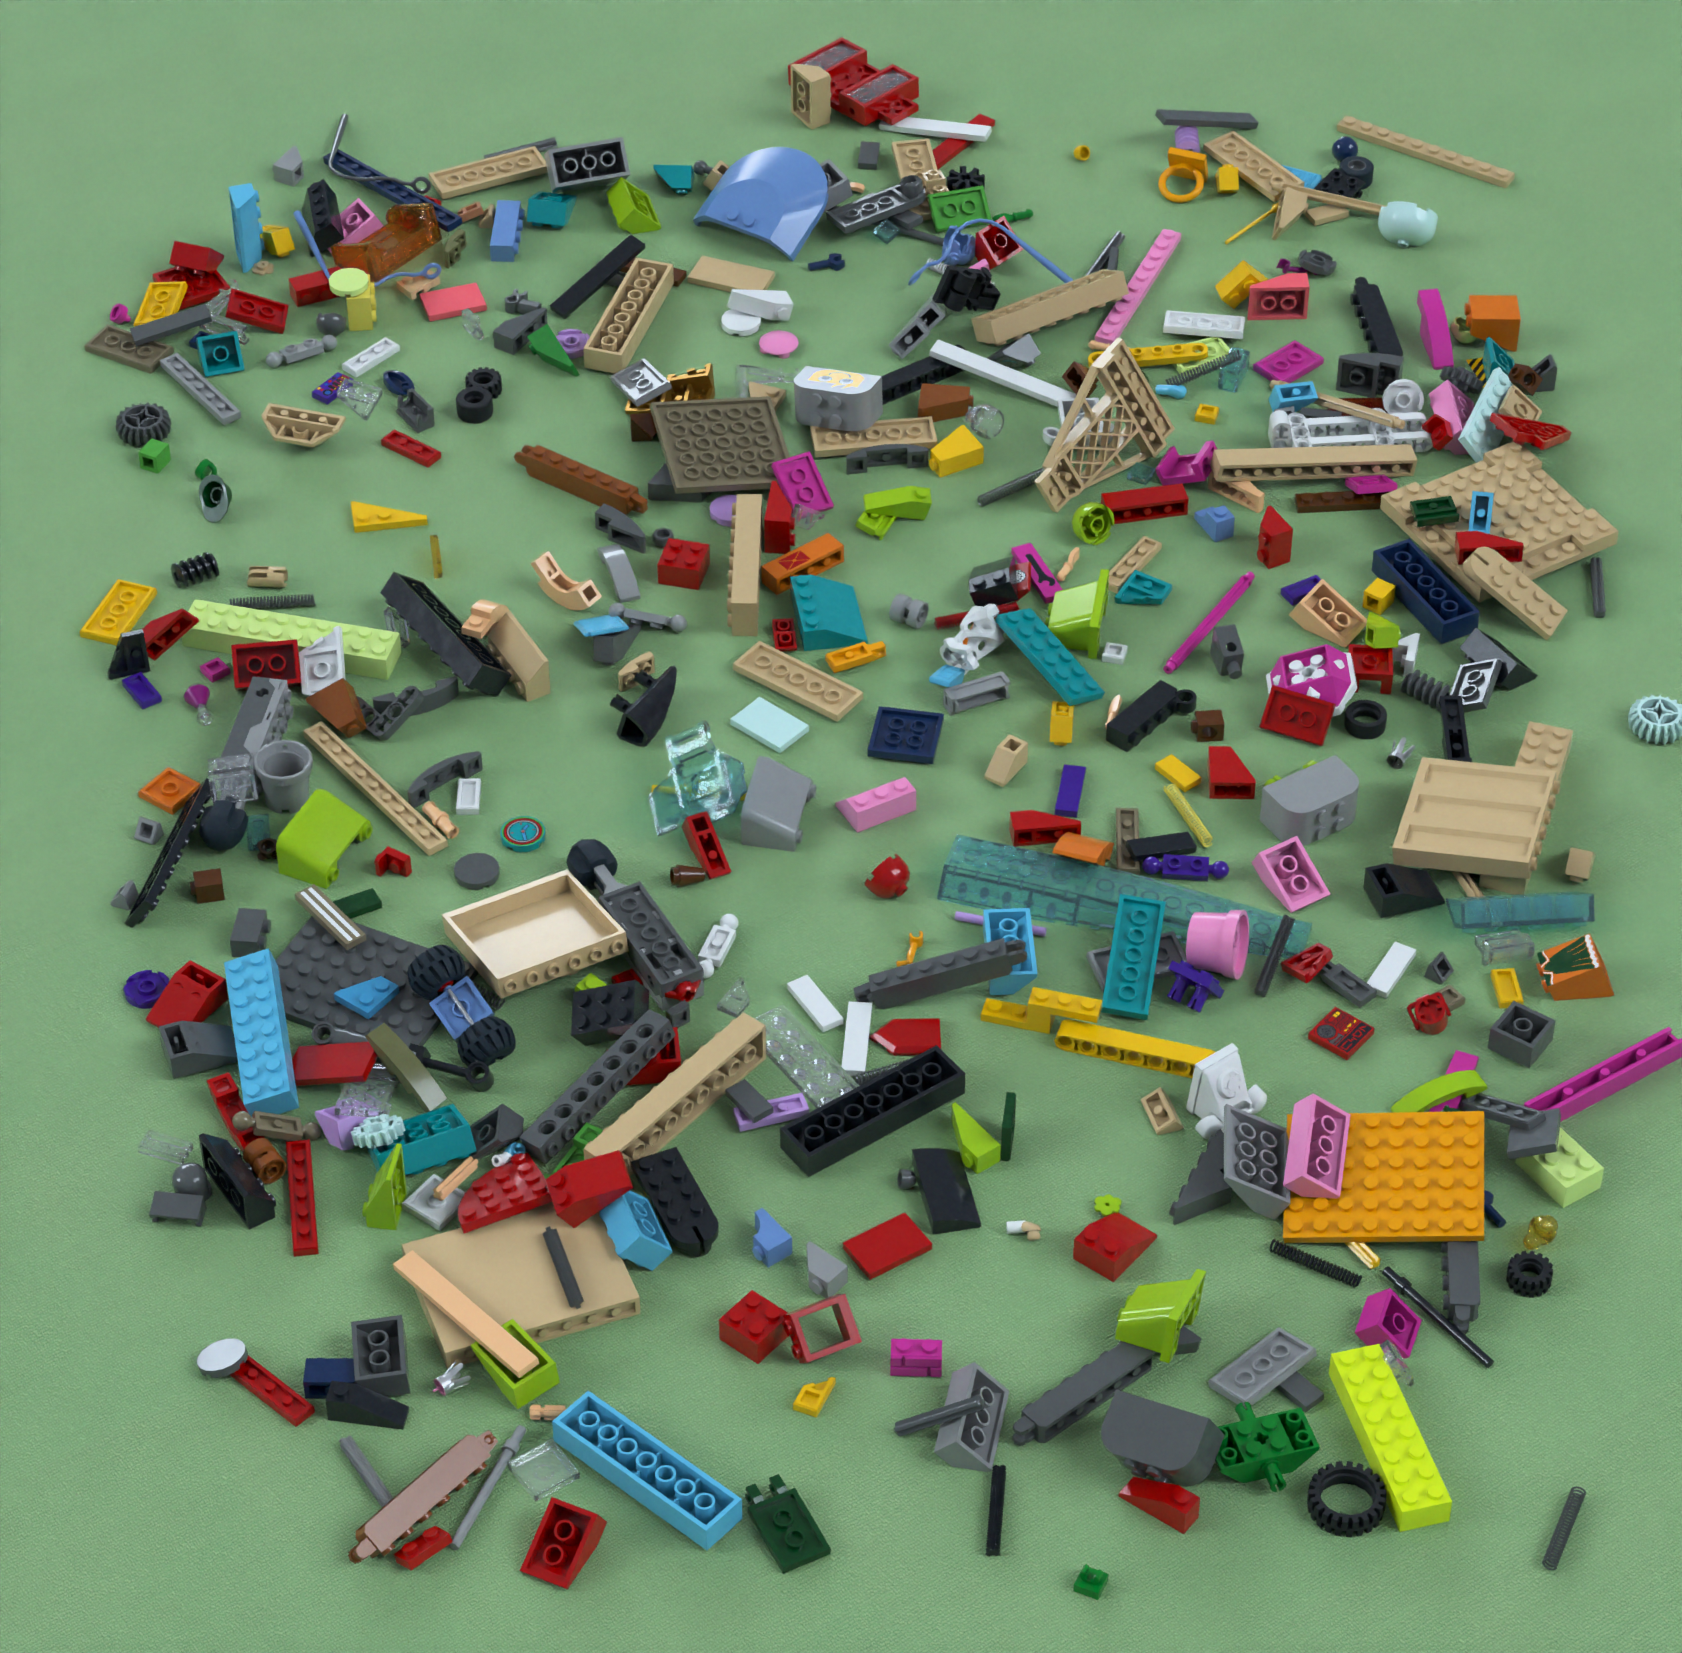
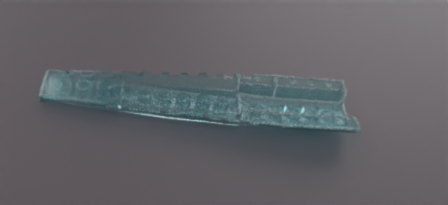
[937,834,1312,958]

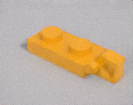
[825,641,886,673]

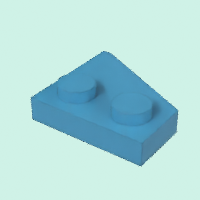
[334,976,400,1020]

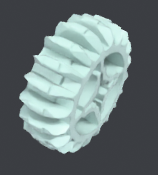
[1628,694,1682,745]

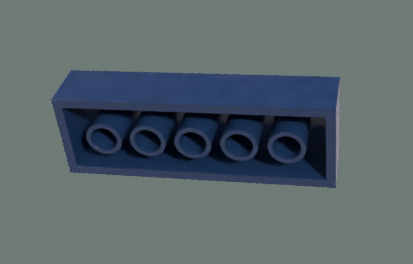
[1371,538,1480,644]

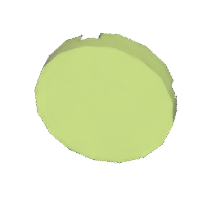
[329,268,369,297]

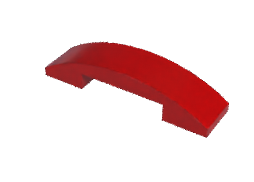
[207,1072,265,1152]

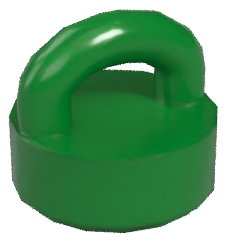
[195,459,217,480]

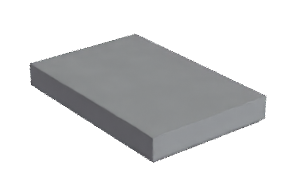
[610,358,672,407]

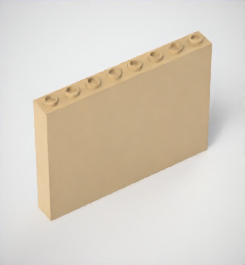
[402,1202,640,1369]

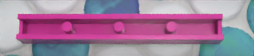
[1524,1027,1682,1121]

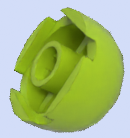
[1072,502,1115,545]

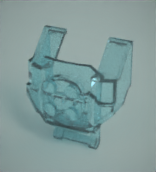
[648,720,747,836]

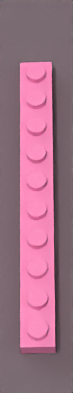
[1095,229,1181,345]

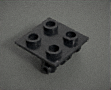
[1314,168,1366,198]

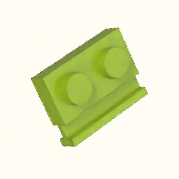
[855,510,898,541]

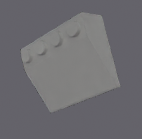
[1224,1104,1290,1220]

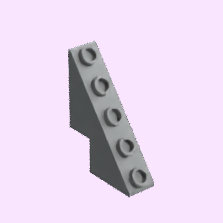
[889,295,946,359]

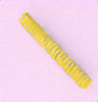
[1164,784,1213,847]

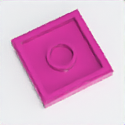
[1345,474,1397,494]

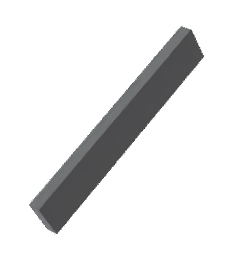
[1155,109,1259,129]

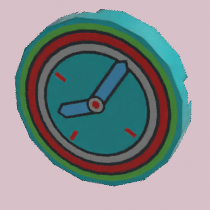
[501,816,546,852]

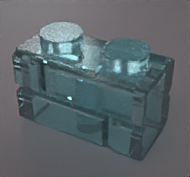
[1218,347,1250,393]

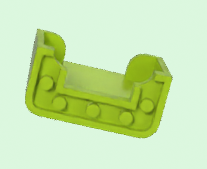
[276,788,373,889]

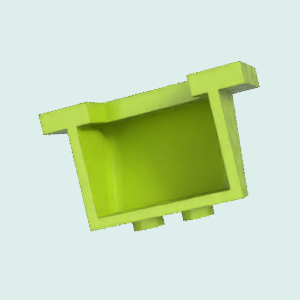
[1045,569,1109,659]
[1115,1269,1206,1363]

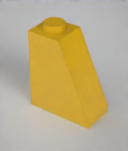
[929,425,984,478]

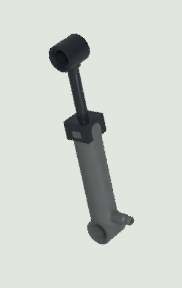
[311,1022,494,1092]

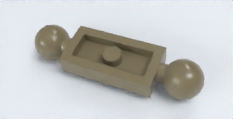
[233,1111,321,1141]

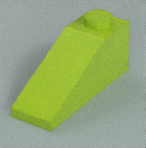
[863,486,932,520]
[951,1102,1001,1174]

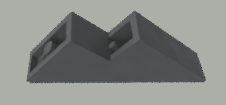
[1169,1129,1232,1225]

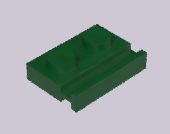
[1410,496,1459,527]

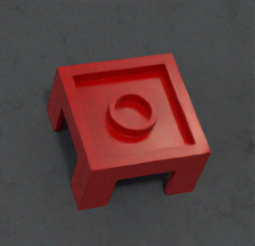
[1348,644,1393,695]

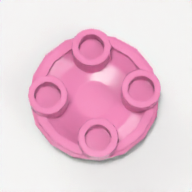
[759,330,799,359]

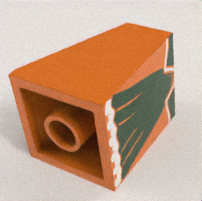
[1536,933,1614,1001]

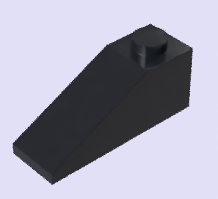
[325,1381,409,1430]

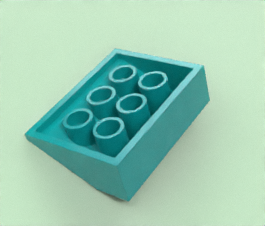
[790,575,868,651]
[366,1104,477,1175]

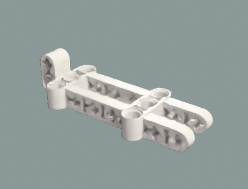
[1268,408,1433,452]

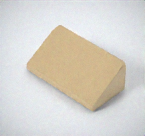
[1140,1087,1184,1135]

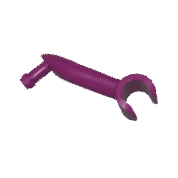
[1276,258,1317,275]

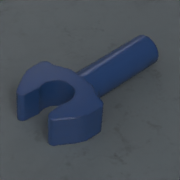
[808,253,845,271]
[1484,1190,1506,1228]

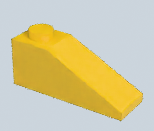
[260,224,295,257]
[1049,701,1074,746]

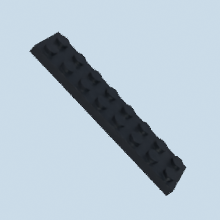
[124,778,214,928]

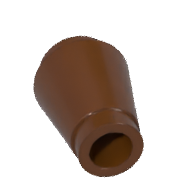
[670,865,705,887]

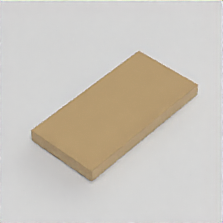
[688,255,775,292]

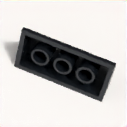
[302,179,344,257]
[199,1133,276,1230]

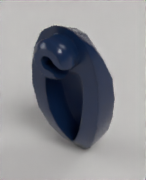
[383,370,415,396]

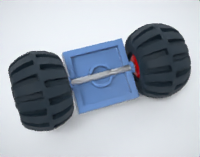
[407,945,516,1066]

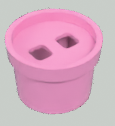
[1186,910,1249,980]

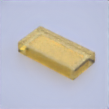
[429,535,443,579]

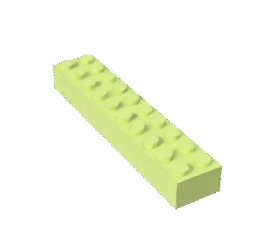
[182,599,401,680]

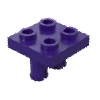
[1167,960,1225,1013]

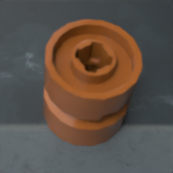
[243,1138,287,1184]

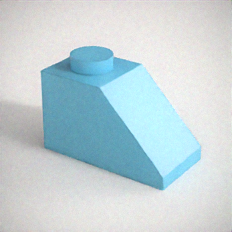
[1269,381,1318,412]
[1468,491,1494,534]

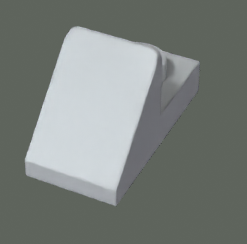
[1392,633,1420,677]

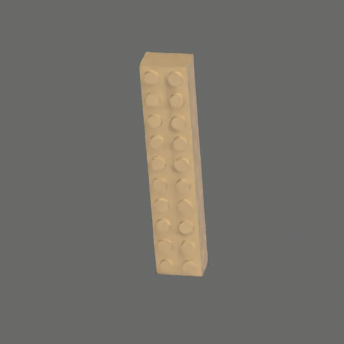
[1479,721,1573,896]
[584,1012,766,1177]

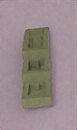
[365,1023,447,1112]

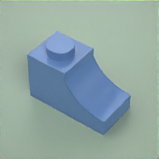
[1194,505,1235,542]
[752,1208,792,1267]

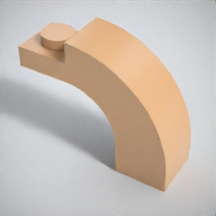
[530,551,602,611]
[461,599,510,639]

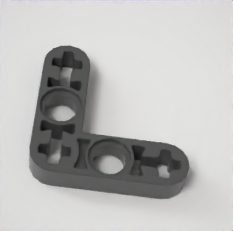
[356,686,424,741]

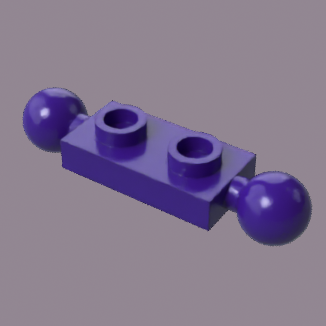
[1142,854,1229,881]

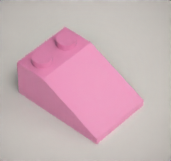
[328,198,387,255]
[1252,836,1330,913]

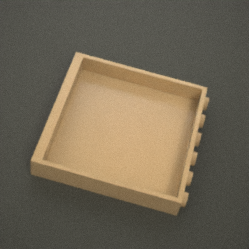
[442,869,629,999]

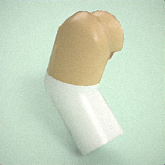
[1006,1220,1041,1241]

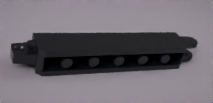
[1350,277,1403,356]

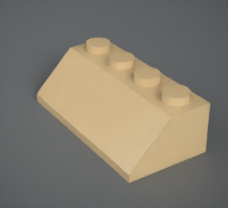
[486,611,550,702]

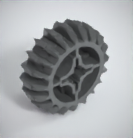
[115,402,171,447]

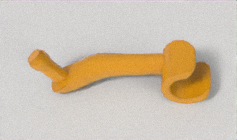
[896,931,923,967]

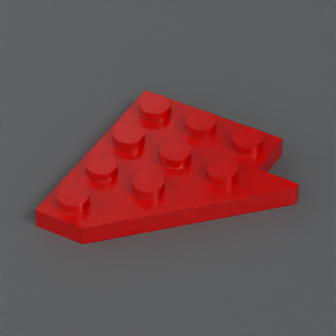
[1490,413,1572,450]

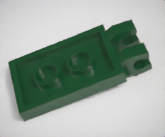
[745,1474,831,1574]

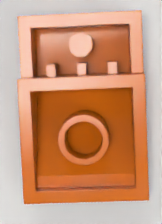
[1052,832,1114,867]

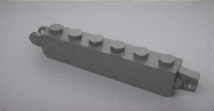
[854,938,1027,1009]
[1441,1241,1480,1334]
[1012,1341,1156,1446]

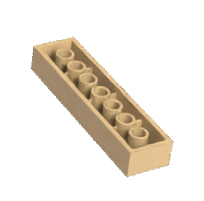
[583,258,674,374]
[971,269,1129,346]
[727,494,763,636]

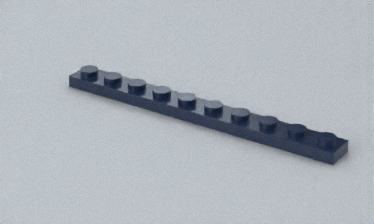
[323,149,463,232]

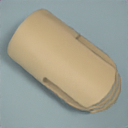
[247,566,288,588]

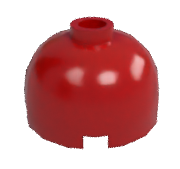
[864,853,910,899]

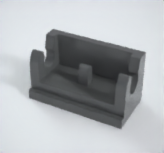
[396,388,435,433]
[149,1191,207,1226]

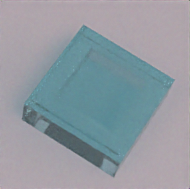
[873,219,900,244]
[1127,462,1155,485]

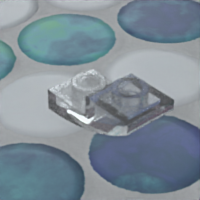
[1380,1339,1414,1387]

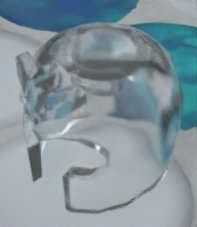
[963,404,1004,440]

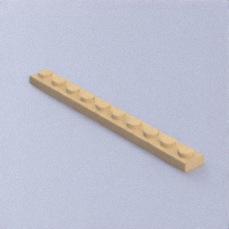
[1337,116,1515,188]
[303,721,448,856]

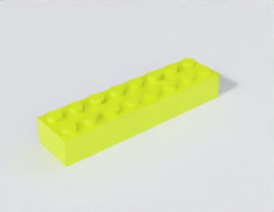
[1329,1344,1452,1532]

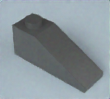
[493,307,548,355]
[593,623,641,666]

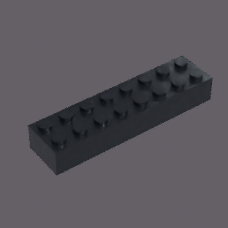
[380,572,512,696]
[780,1045,966,1177]

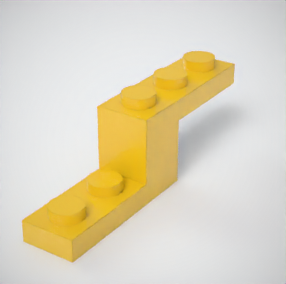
[981,987,1103,1034]

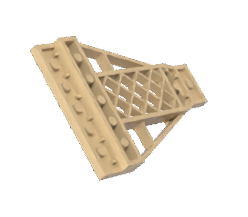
[1034,338,1175,513]

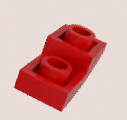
[772,618,797,652]

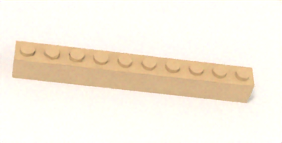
[1210,444,1418,482]

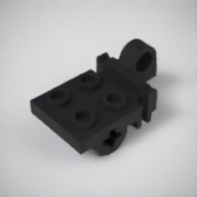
[932,265,1001,312]

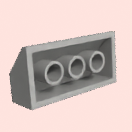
[934,1362,1009,1472]

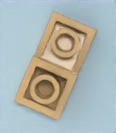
[922,170,949,195]
[618,651,655,692]

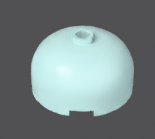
[1378,201,1438,248]

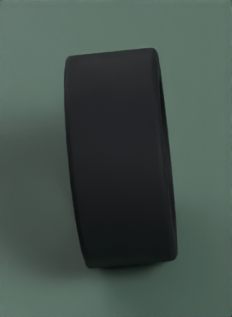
[1344,700,1387,739]

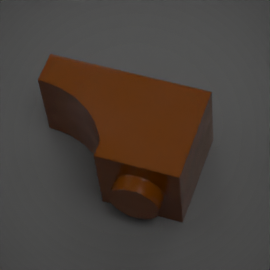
[1062,361,1099,398]

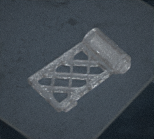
[335,1063,401,1117]

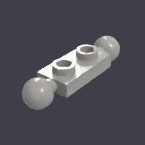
[266,335,337,368]
[609,603,687,632]

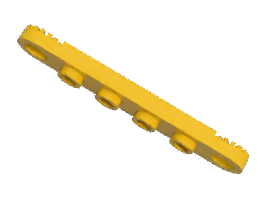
[1088,343,1208,367]

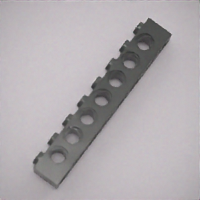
[519,1009,676,1164]

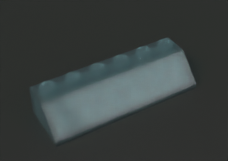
[1446,891,1595,933]

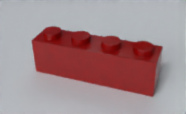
[288,260,372,307]
[1101,483,1189,524]

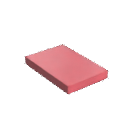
[419,283,487,322]

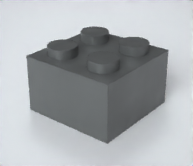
[1488,1001,1556,1068]

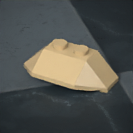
[261,403,346,447]

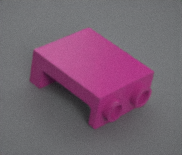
[1156,440,1217,486]

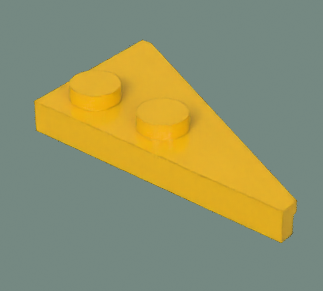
[351,501,428,533]

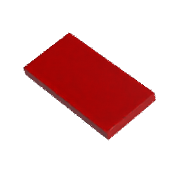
[292,1042,378,1086]

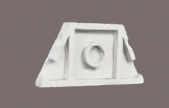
[299,626,346,697]

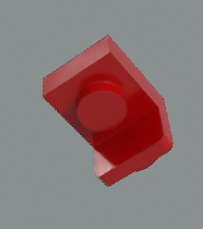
[1422,414,1453,451]
[374,846,412,878]

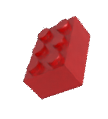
[231,639,301,692]

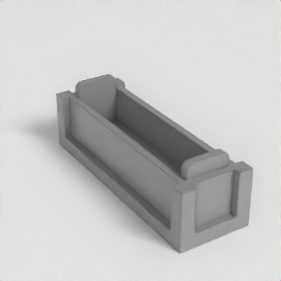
[943,671,1011,716]

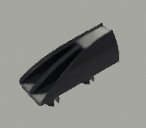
[610,666,677,747]

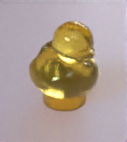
[1523,1215,1558,1250]

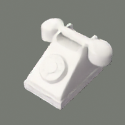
[1043,398,1114,446]
[1186,1043,1267,1140]

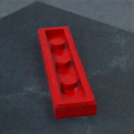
[230,1355,315,1427]

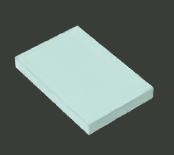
[730,697,809,753]

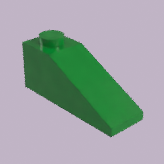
[527,324,580,377]

